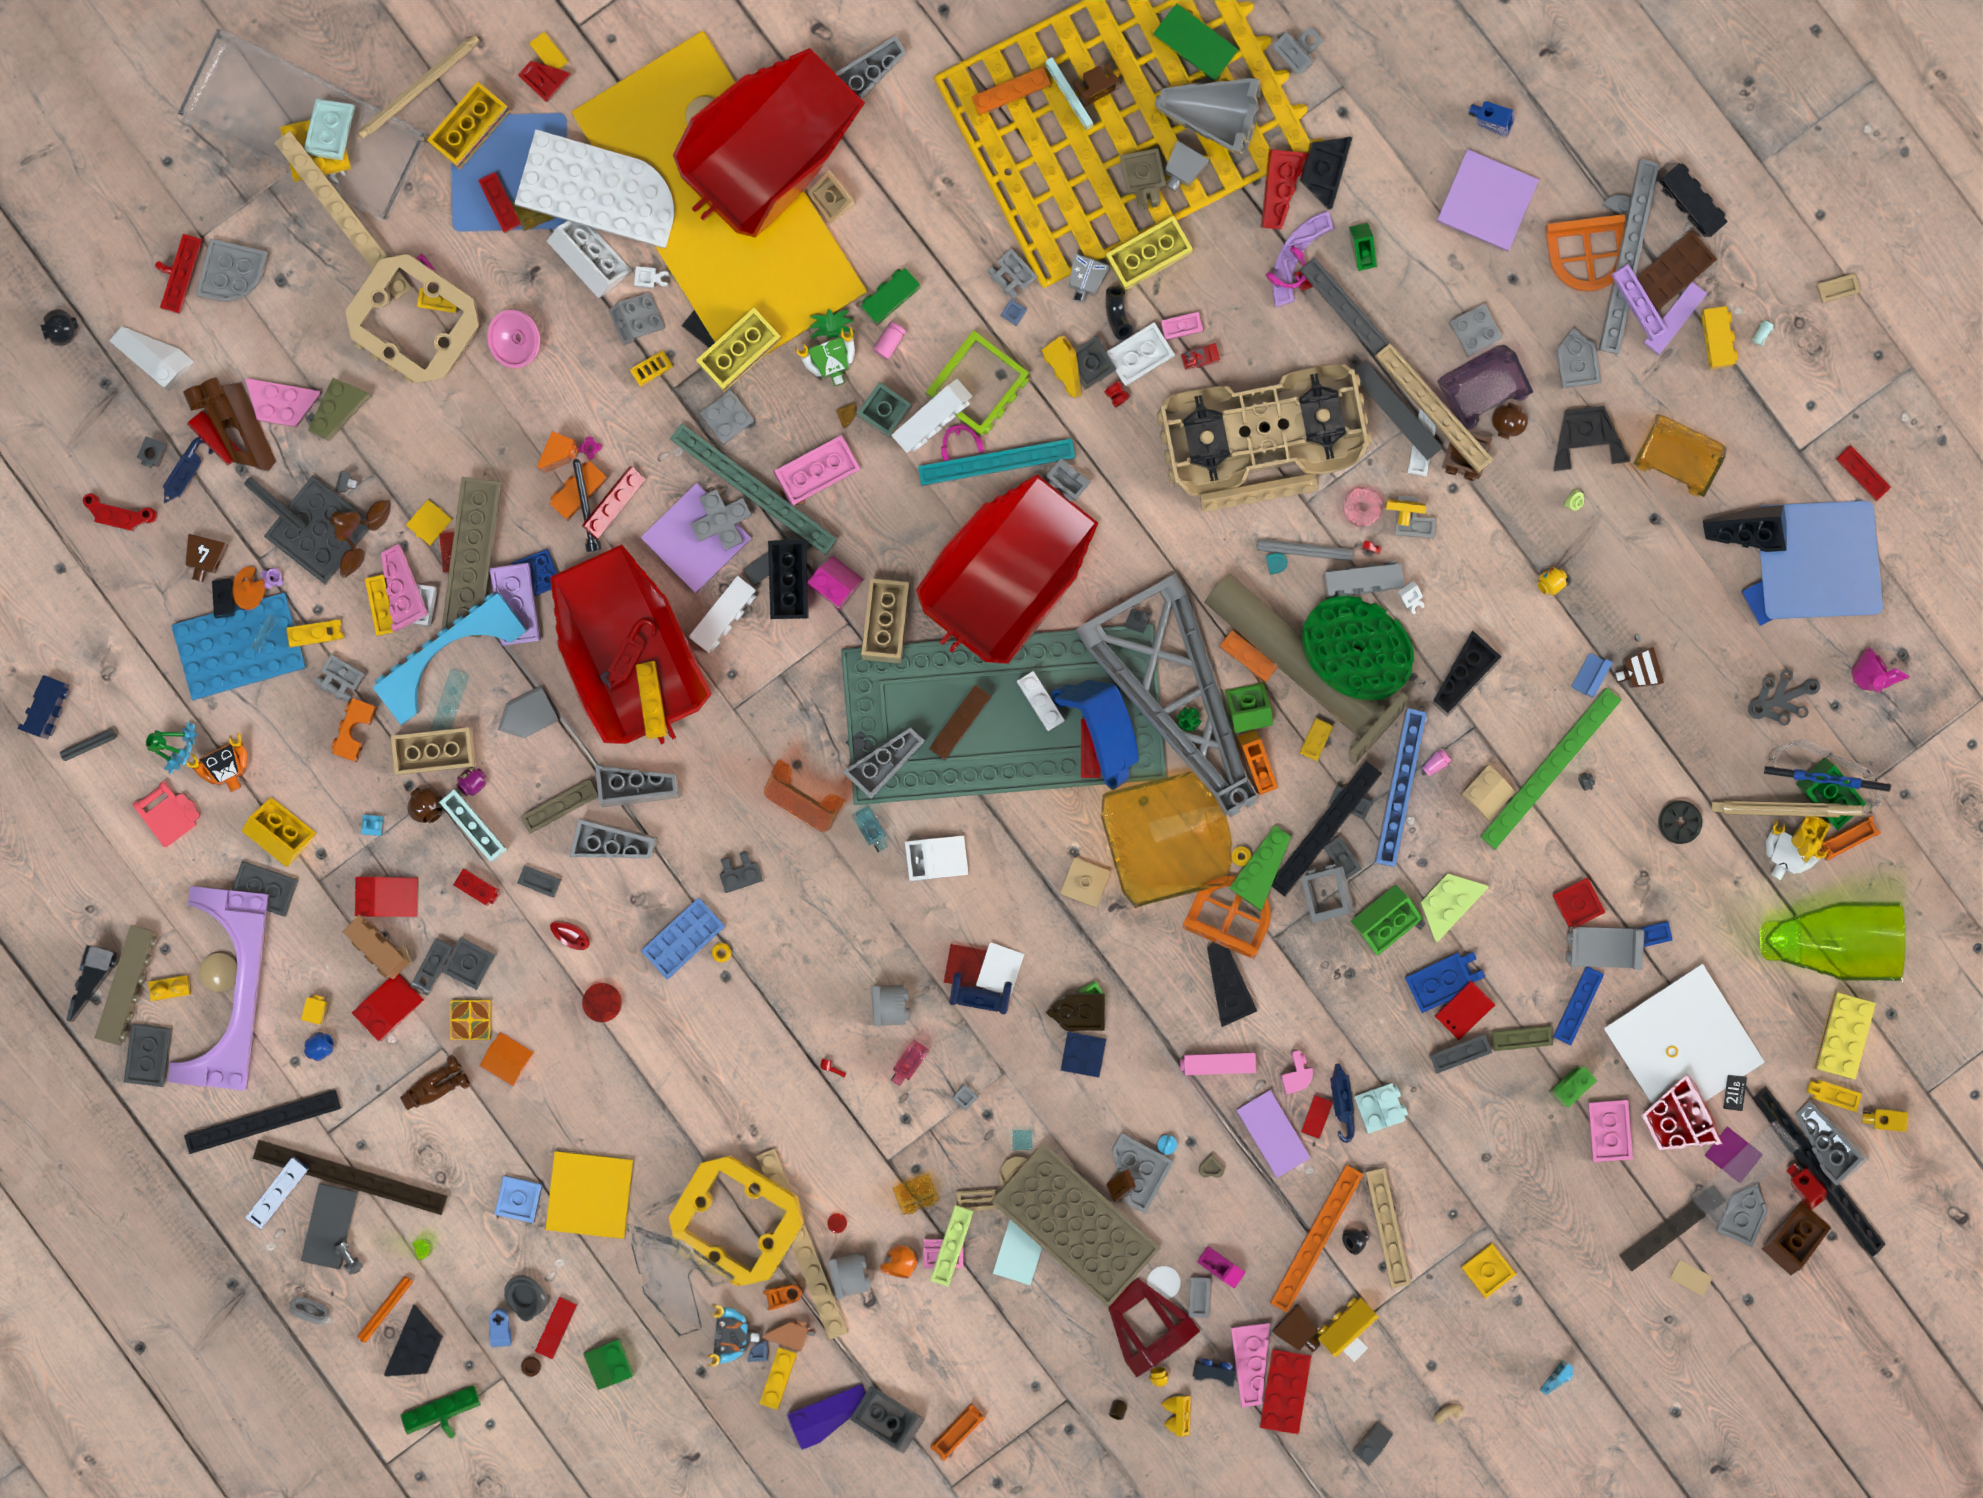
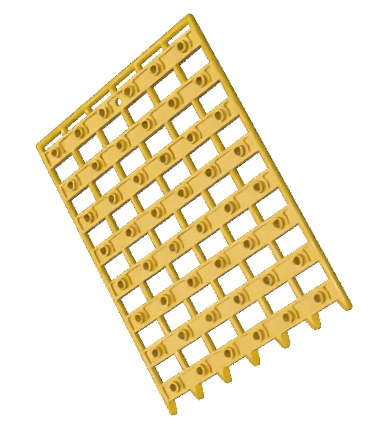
[934,0,1324,288]

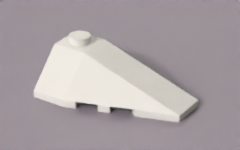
[109,326,194,391]

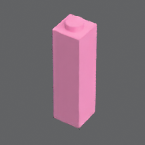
[1180,1053,1256,1075]

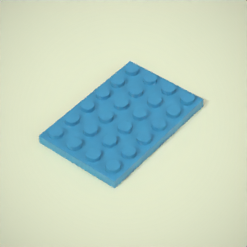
[171,593,306,701]

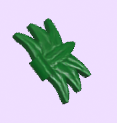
[809,309,855,339]

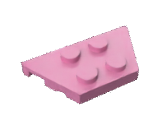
[246,378,321,427]

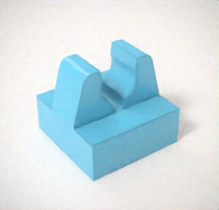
[361,815,383,836]

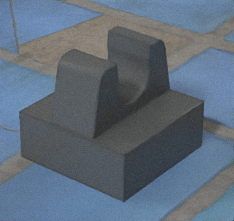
[335,471,358,493]
[1125,608,1150,633]

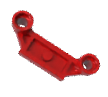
[83,494,157,532]

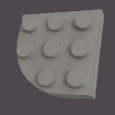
[196,239,268,302]

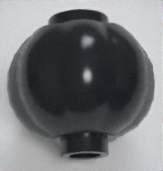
[40,309,79,346]

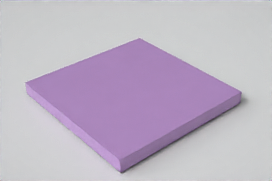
[1437,149,1539,251]
[641,483,751,593]

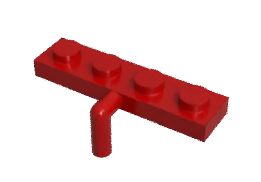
[155,234,203,314]

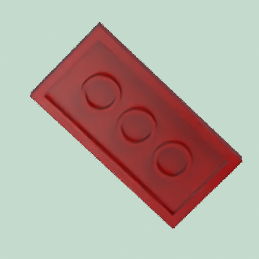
[1259,1349,1312,1435]

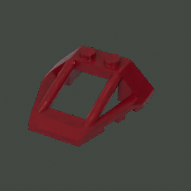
[1108,1278,1200,1378]

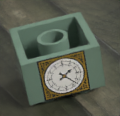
[857,382,912,439]

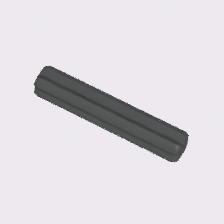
[60,729,116,761]

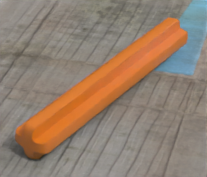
[357,1276,413,1343]

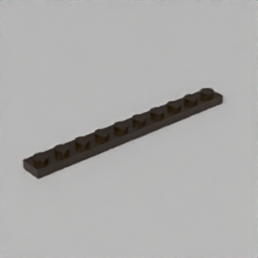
[253,1140,448,1215]

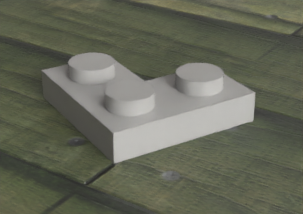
[1395,496,1436,539]

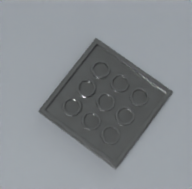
[264,475,369,585]

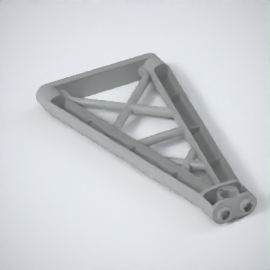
[1075,573,1259,817]

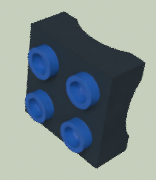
[1193,1358,1236,1387]

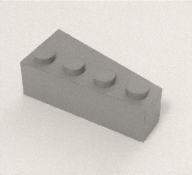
[836,36,906,99]
[569,817,658,858]

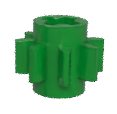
[1176,707,1202,732]

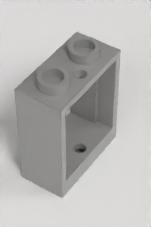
[1301,864,1354,923]

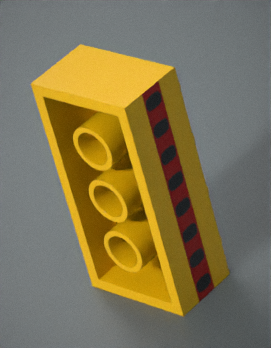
[427,81,510,170]

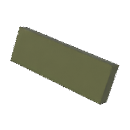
[1492,1026,1553,1051]

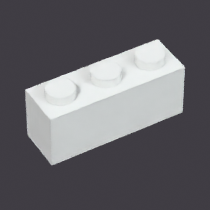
[1017,671,1065,732]

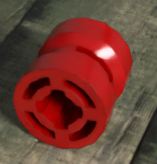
[1104,381,1131,408]

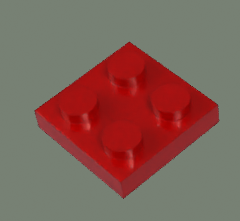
[1552,877,1606,930]

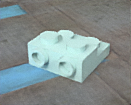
[1354,1083,1408,1134]

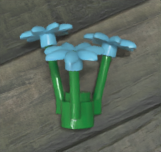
[146,722,197,774]

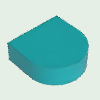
[1265,553,1287,575]

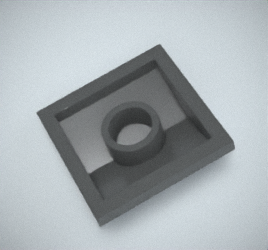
[1075,336,1117,390]

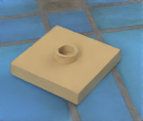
[1060,857,1111,908]

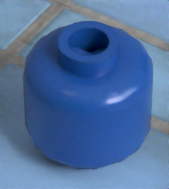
[304,1032,334,1061]

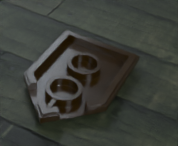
[1045,994,1105,1031]

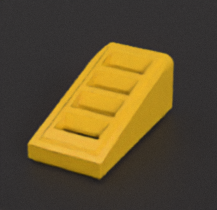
[630,350,673,388]

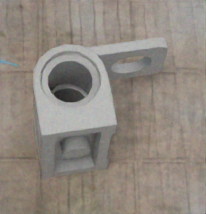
[1272,27,1323,74]

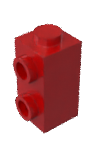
[453,868,499,906]

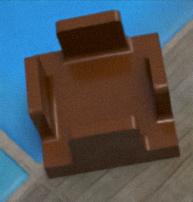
[1073,63,1119,108]

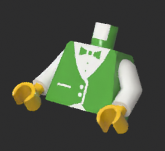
[795,327,855,386]

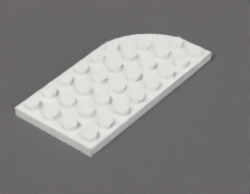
[514,130,674,249]

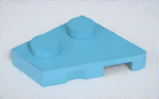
[1540,1360,1574,1395]

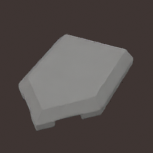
[1556,328,1601,388]
[498,686,559,738]
[1716,1185,1768,1247]

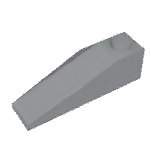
[1796,1101,1870,1186]

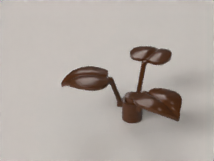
[330,500,391,578]

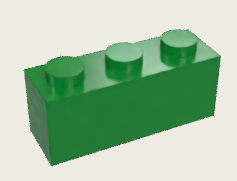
[861,268,921,326]

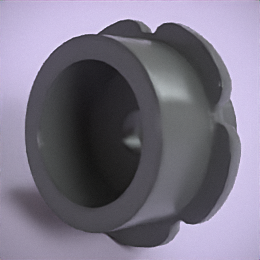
[1578,772,1595,791]

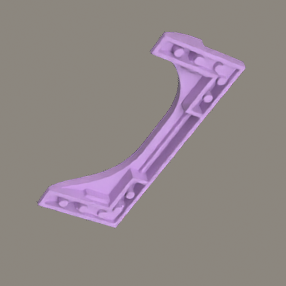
[168,886,269,1090]

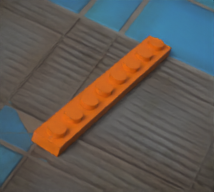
[1270,1165,1364,1313]

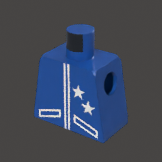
[1468,101,1515,137]

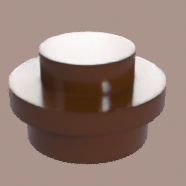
[521,1357,541,1377]

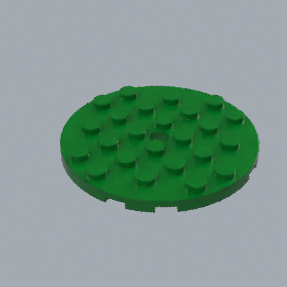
[1301,596,1414,700]

